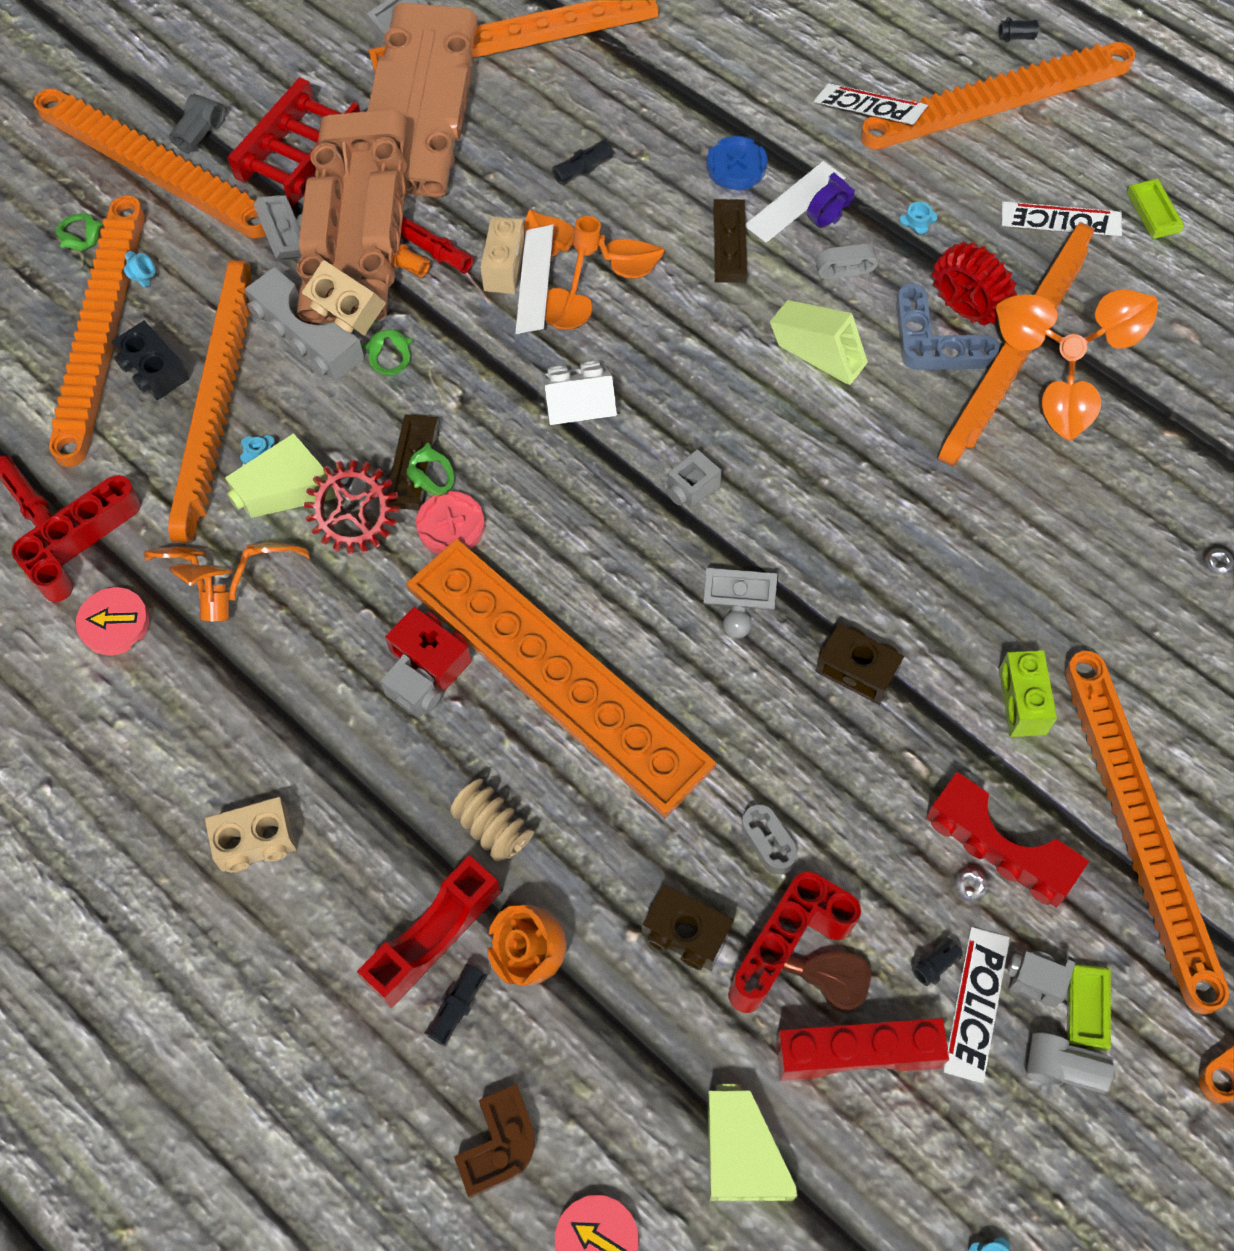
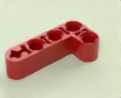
[11,475,141,602]
[728,872,862,1013]

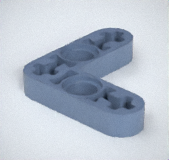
[896,283,1000,370]

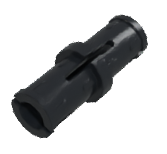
[552,139,613,185]
[424,963,487,1047]

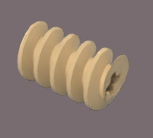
[450,778,534,861]

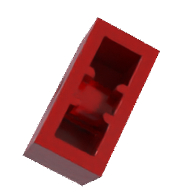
[385,607,471,692]

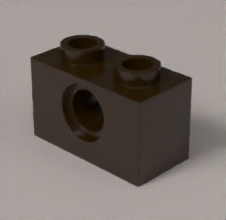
[815,623,904,705]
[642,884,734,971]

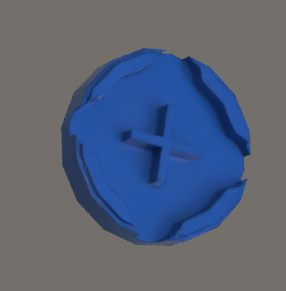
[706,136,768,190]

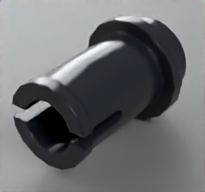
[998,17,1039,42]
[912,937,963,986]

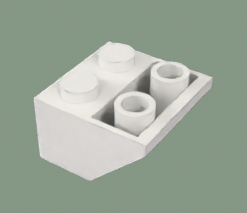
[541,361,617,425]

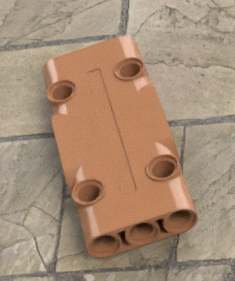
[368,3,478,197]
[296,110,407,324]

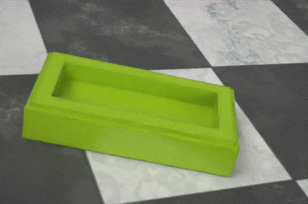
[1126,178,1184,239]
[1067,964,1111,1051]

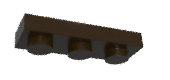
[713,199,747,282]
[386,414,439,511]

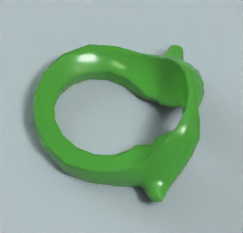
[55,213,103,251]
[363,329,413,376]
[407,443,454,496]

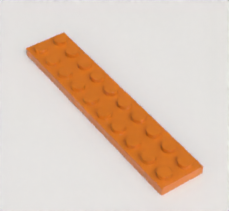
[406,538,716,819]

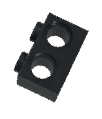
[111,320,189,401]

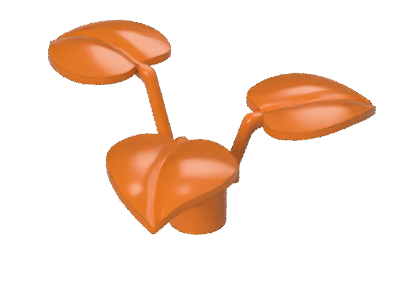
[524,209,664,330]
[996,289,1158,441]
[144,542,310,621]

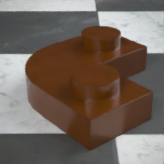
[454,1084,535,1199]

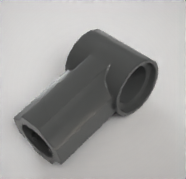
[169,93,225,154]

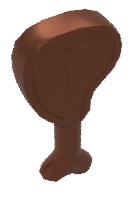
[760,952,871,1013]

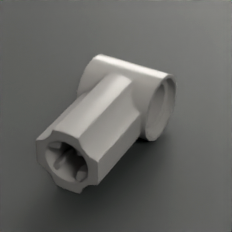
[1026,1033,1115,1094]

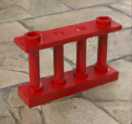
[228,77,360,207]

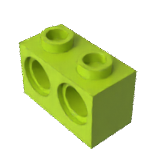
[998,650,1057,737]

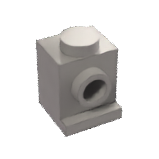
[667,449,722,509]
[380,654,441,719]
[1007,951,1075,1008]

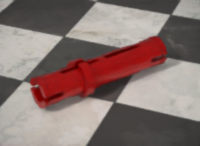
[401,216,474,274]
[0,455,53,527]

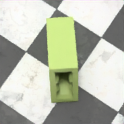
[770,300,868,385]
[225,433,337,518]
[707,1084,797,1201]

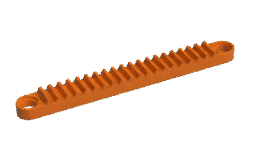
[860,42,1136,150]
[34,88,266,238]
[49,195,144,467]
[938,222,1095,467]
[168,260,251,543]
[1065,651,1229,1014]

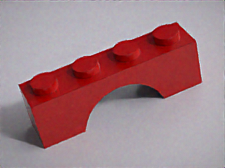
[926,772,1090,908]
[357,855,501,1009]
[776,1018,950,1081]

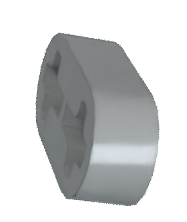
[815,244,878,279]
[742,805,797,875]

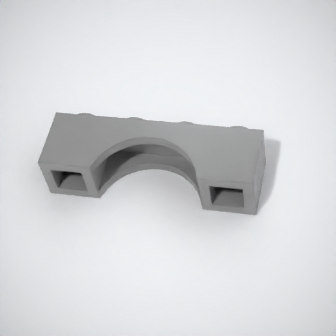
[245,267,364,382]

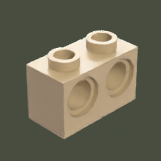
[480,216,525,294]
[302,260,386,336]
[205,797,296,873]

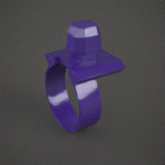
[807,172,855,227]

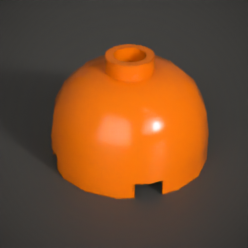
[487,905,567,986]

